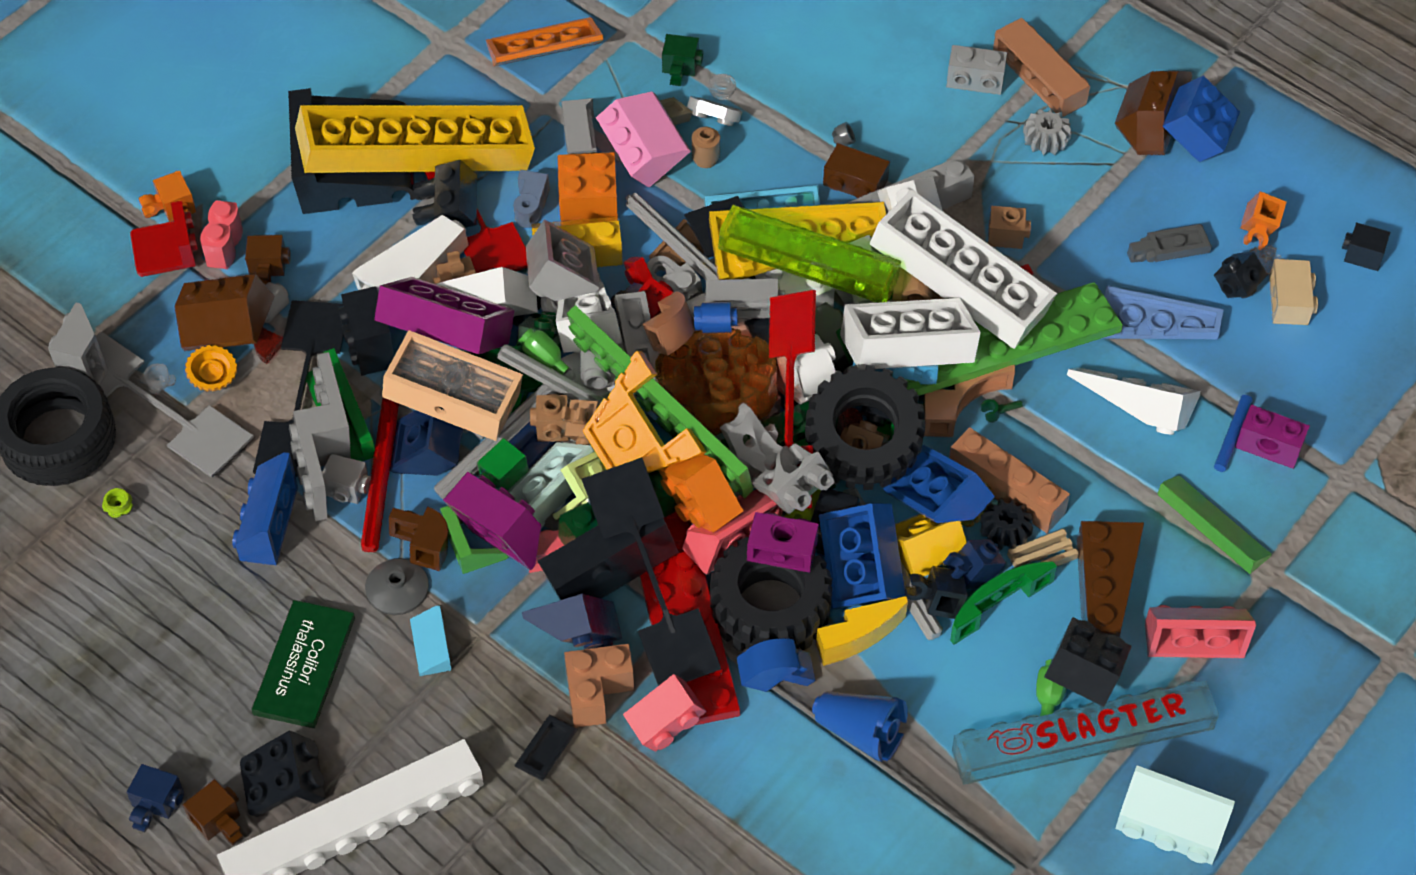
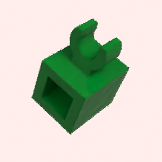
[477,438,529,491]

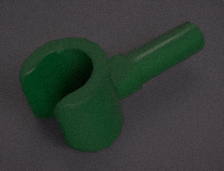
[981,399,1023,423]

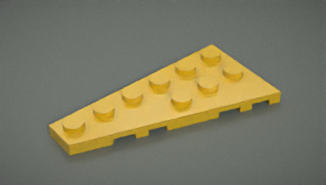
[709,202,886,280]

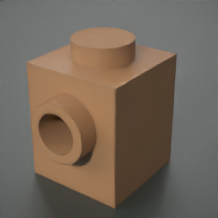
[988,206,1031,249]

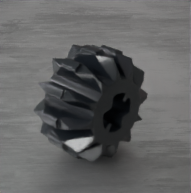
[980,498,1033,552]

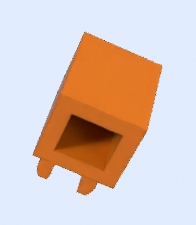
[138,170,196,222]
[1240,191,1287,251]

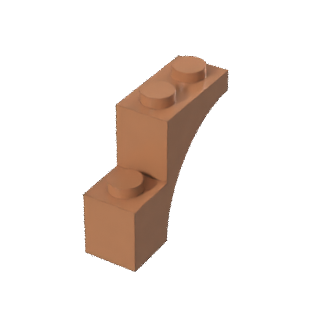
[923,364,1015,437]

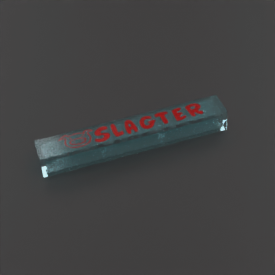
[952,680,1219,785]

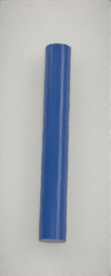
[1214,395,1253,472]

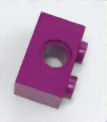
[1235,405,1310,469]
[747,512,819,573]

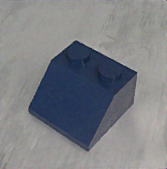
[389,410,463,476]

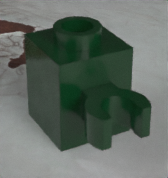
[662,34,704,86]

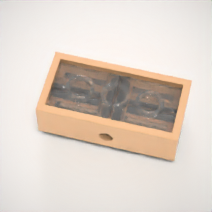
[382,330,523,441]

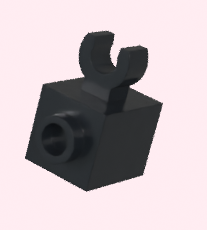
[905,566,968,619]

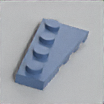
[1101,286,1224,340]

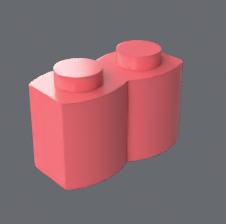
[200,200,243,269]

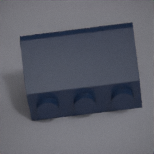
[522,594,622,649]

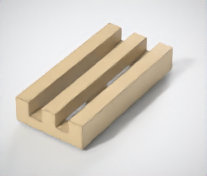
[1007,529,1079,568]

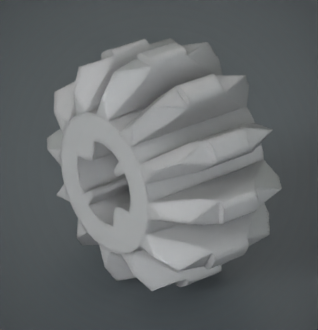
[1023,109,1071,156]

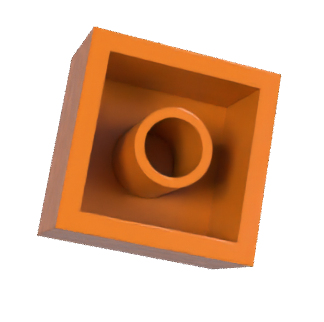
[558,152,618,221]
[658,455,743,533]

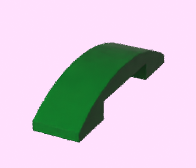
[950,561,1057,645]

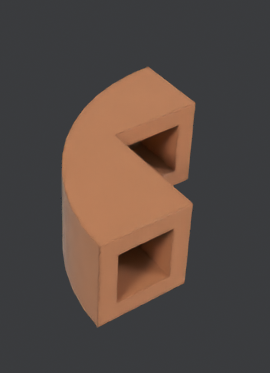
[643,291,695,355]

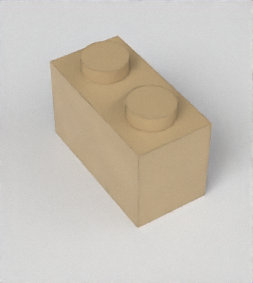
[1269,259,1318,325]

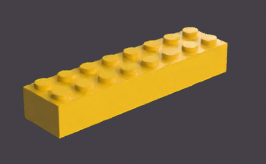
[295,105,535,173]

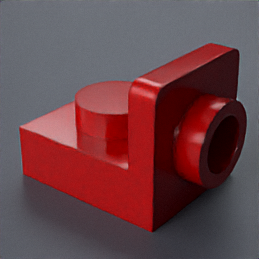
[623,257,653,285]
[638,277,674,319]

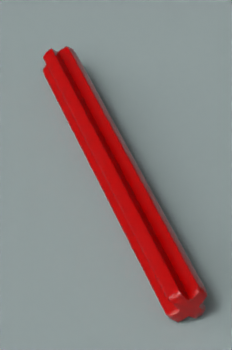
[361,397,399,553]

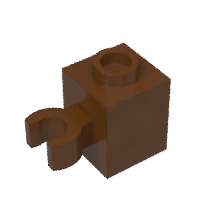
[245,235,291,285]
[182,779,243,845]

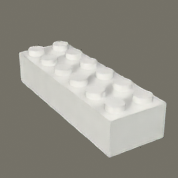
[870,189,1057,349]

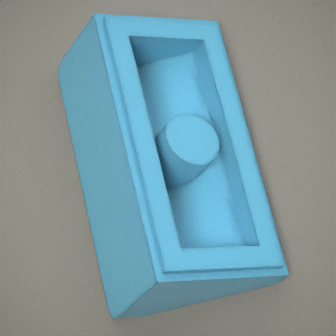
[410,605,451,676]

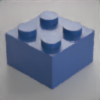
[1163,75,1240,162]

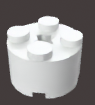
[777,334,837,404]

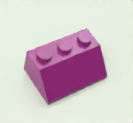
[443,472,541,570]

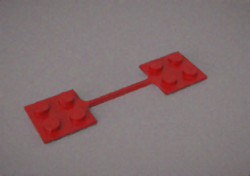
[425,172,527,273]
[769,290,816,510]

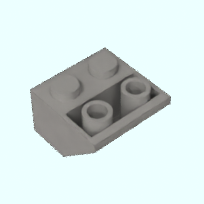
[48,303,108,385]

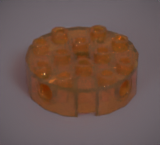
[655,328,778,436]

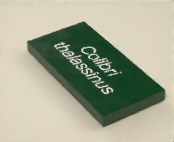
[251,600,355,729]

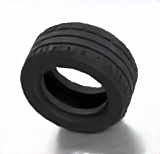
[0,368,116,486]

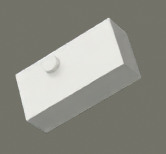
[840,298,981,370]

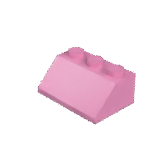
[596,91,691,188]

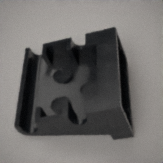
[288,88,416,214]

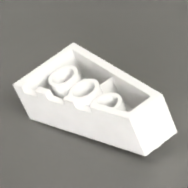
[436,267,538,316]
[556,271,623,353]

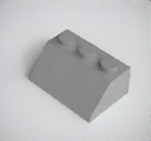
[526,219,599,301]

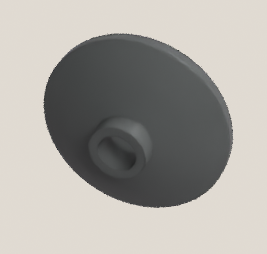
[365,559,429,615]

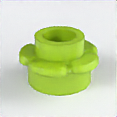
[102,488,133,518]

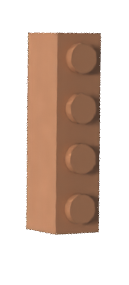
[993,17,1090,117]
[949,427,1070,534]

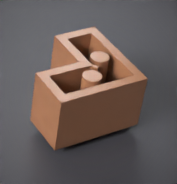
[564,644,634,728]

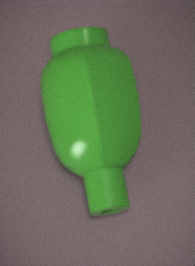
[519,328,569,375]
[1036,659,1067,720]

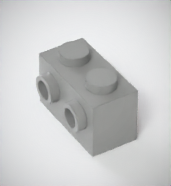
[946,45,1007,95]

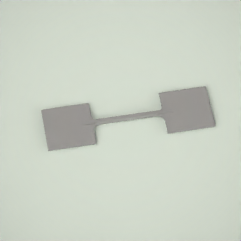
[96,331,254,478]

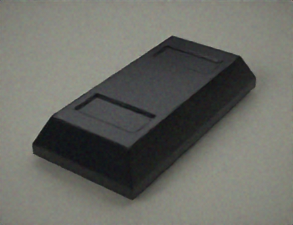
[515,714,578,781]

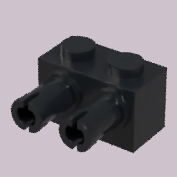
[412,160,477,228]

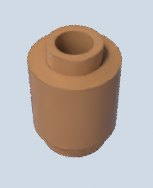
[692,127,720,168]

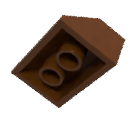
[175,274,275,351]

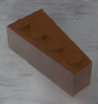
[1077,521,1144,637]

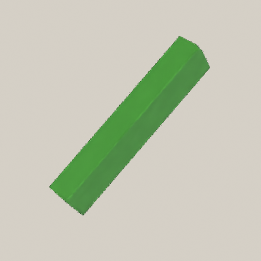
[1158,475,1272,574]

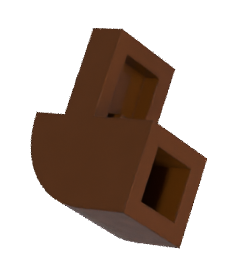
[389,506,448,571]

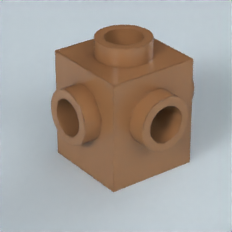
[530,394,569,442]
[840,420,890,450]

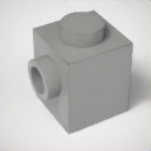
[322,454,371,504]

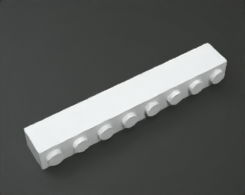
[217,739,484,875]

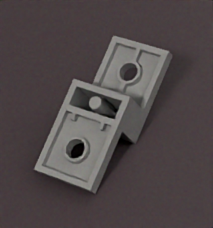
[289,352,351,521]

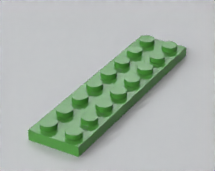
[906,282,1123,396]
[566,305,753,499]

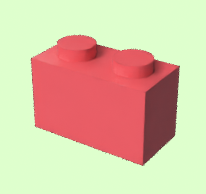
[623,674,706,752]

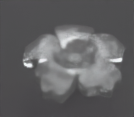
[1250,245,1283,275]

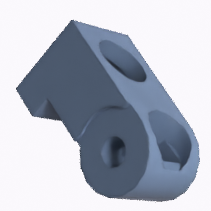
[513,170,550,228]

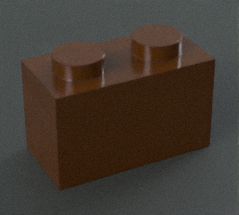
[823,143,890,198]

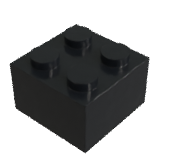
[338,286,394,376]
[1044,617,1131,707]

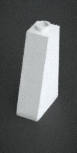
[352,215,469,293]

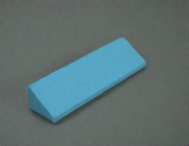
[704,185,820,209]

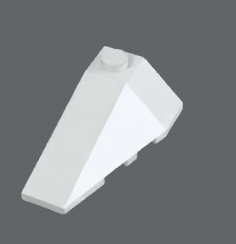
[1067,367,1201,435]

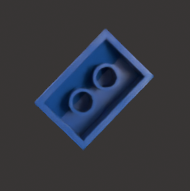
[883,445,995,523]
[232,453,298,566]
[819,503,906,609]

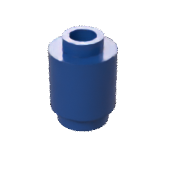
[694,302,738,333]

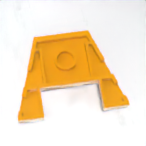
[583,351,706,473]

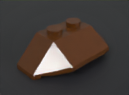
[1115,71,1193,155]

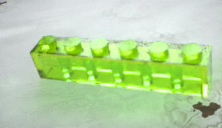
[718,205,901,303]

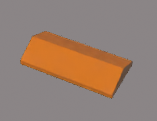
[486,17,603,66]

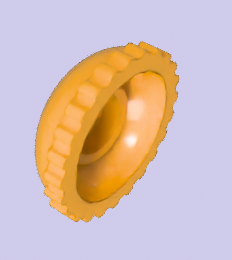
[185,345,237,392]

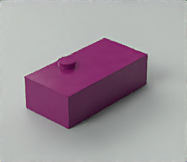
[374,277,515,354]

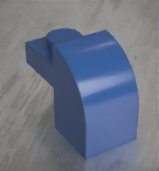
[737,638,816,692]

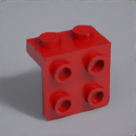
[130,200,198,277]

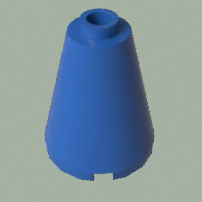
[812,691,908,762]

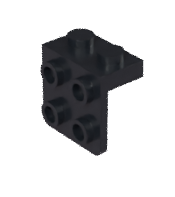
[240,730,326,817]

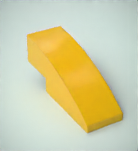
[816,596,908,666]

